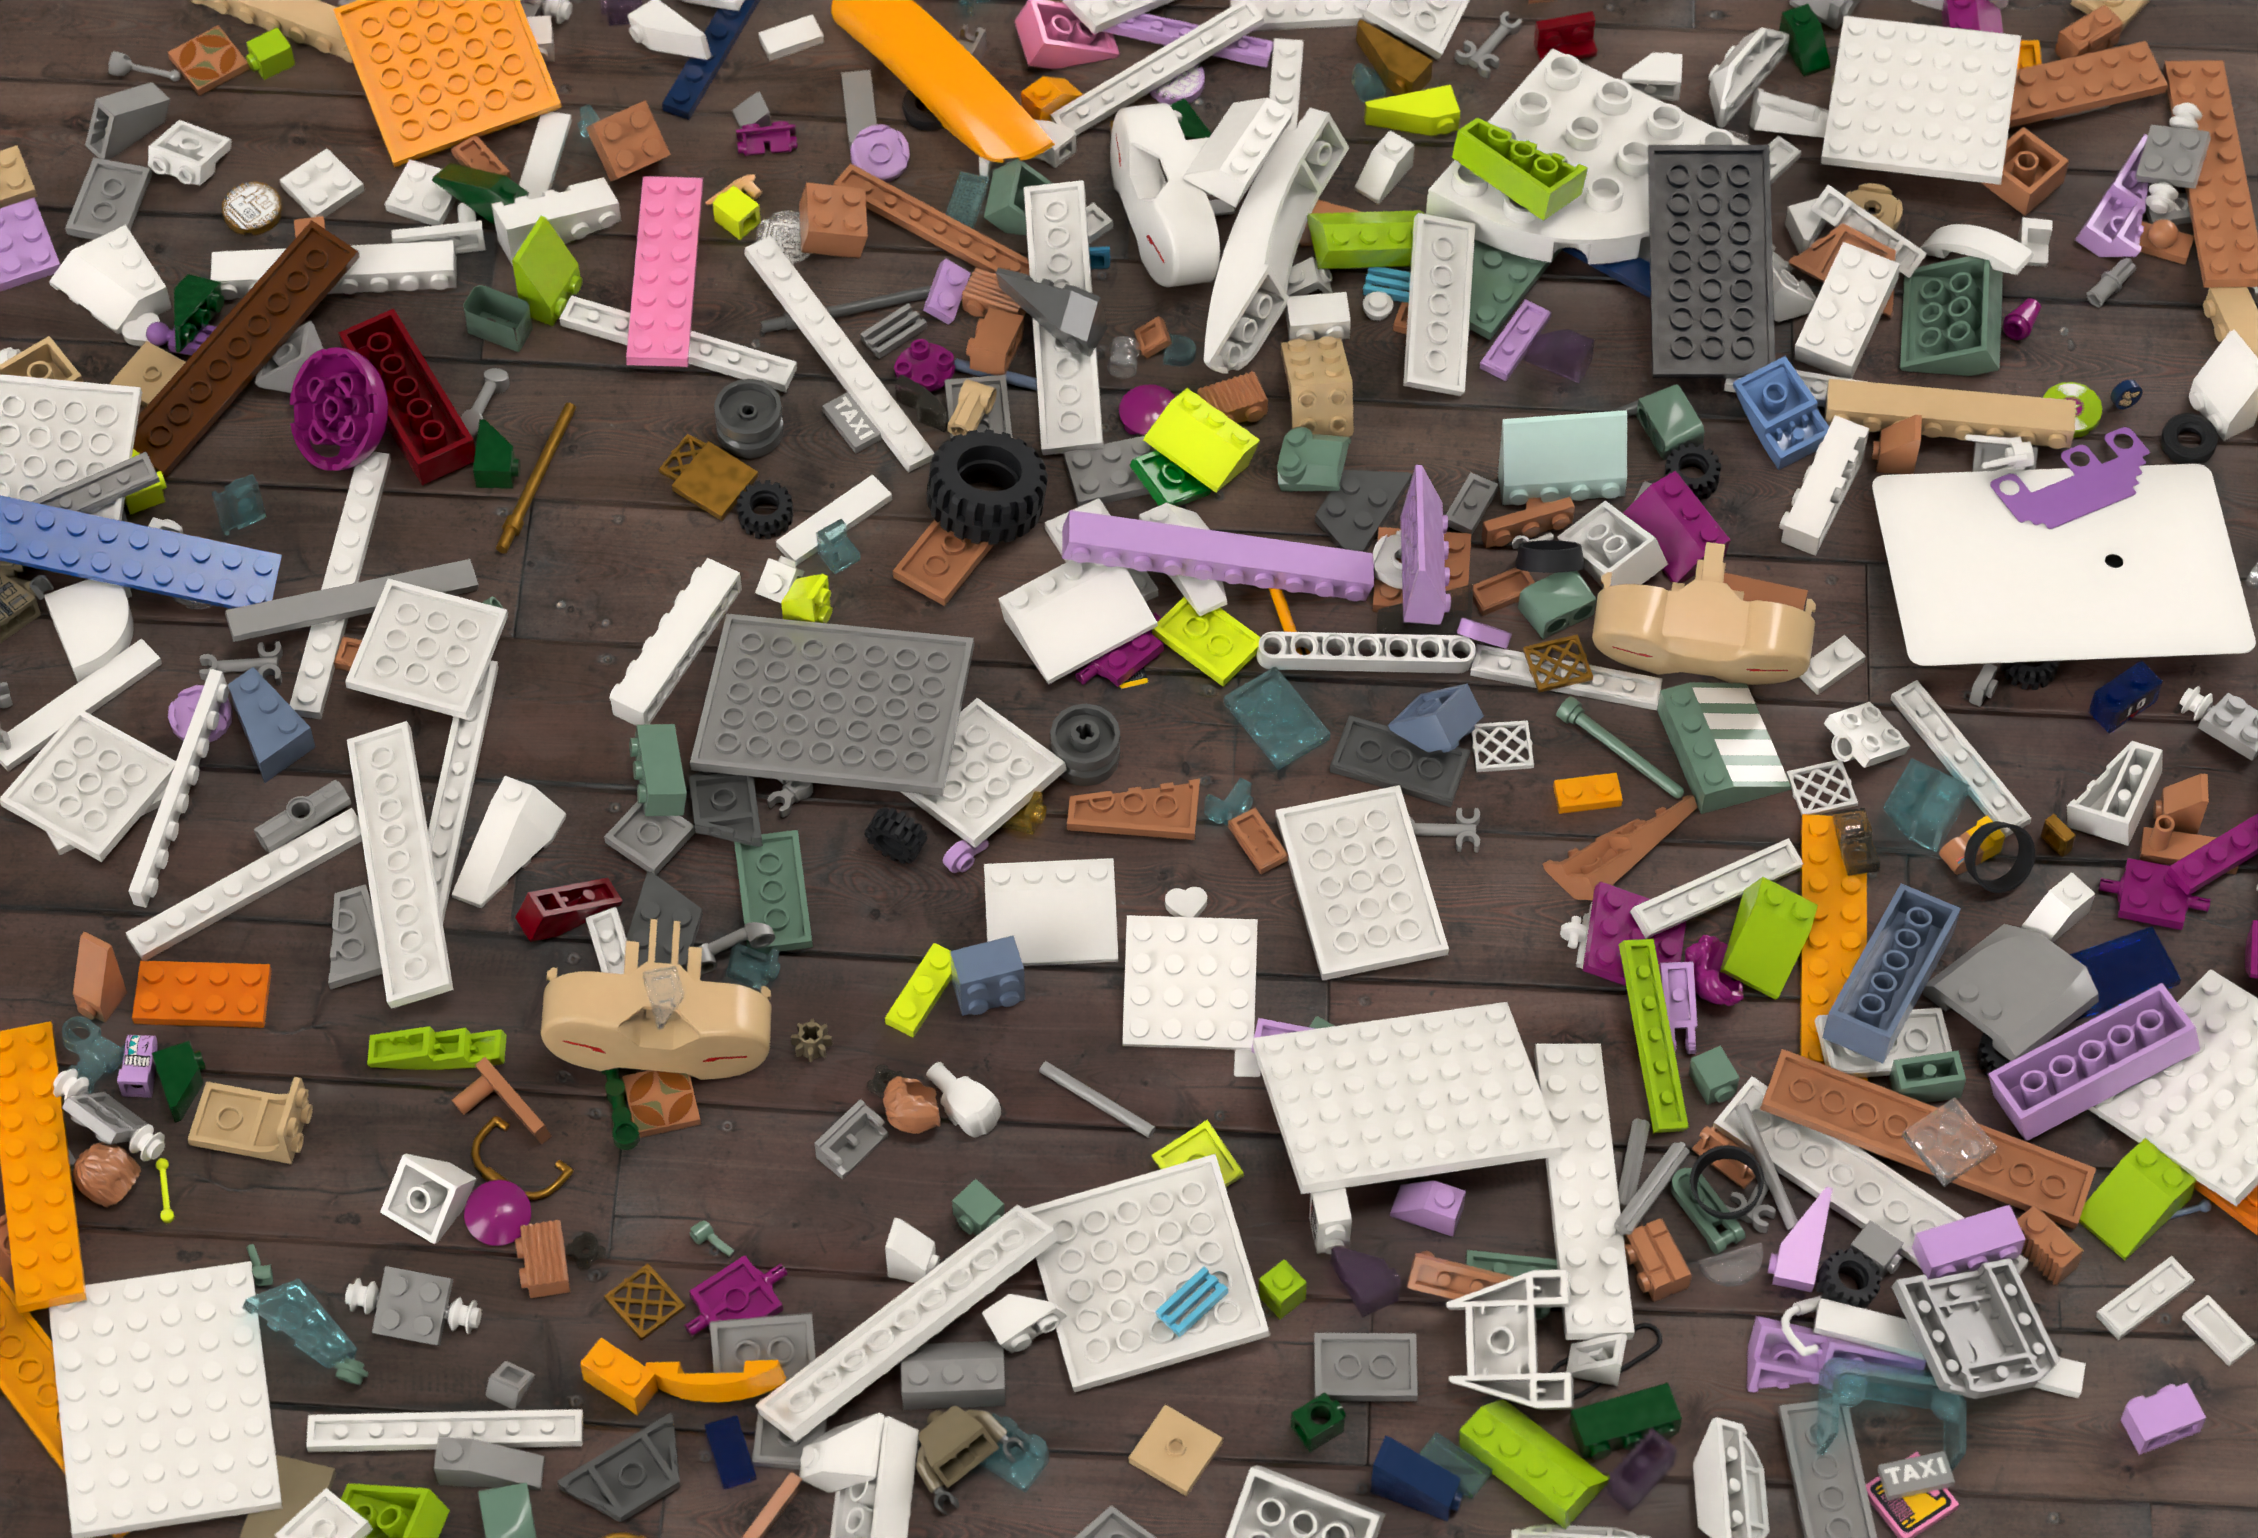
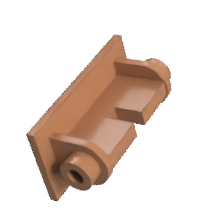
[1692,1126,1757,1189]

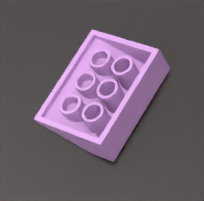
[1400,465,1451,625]

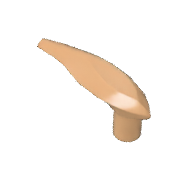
[705,174,762,205]

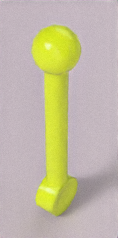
[156,1158,175,1223]

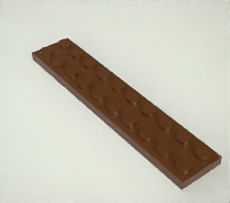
[133,220,360,478]

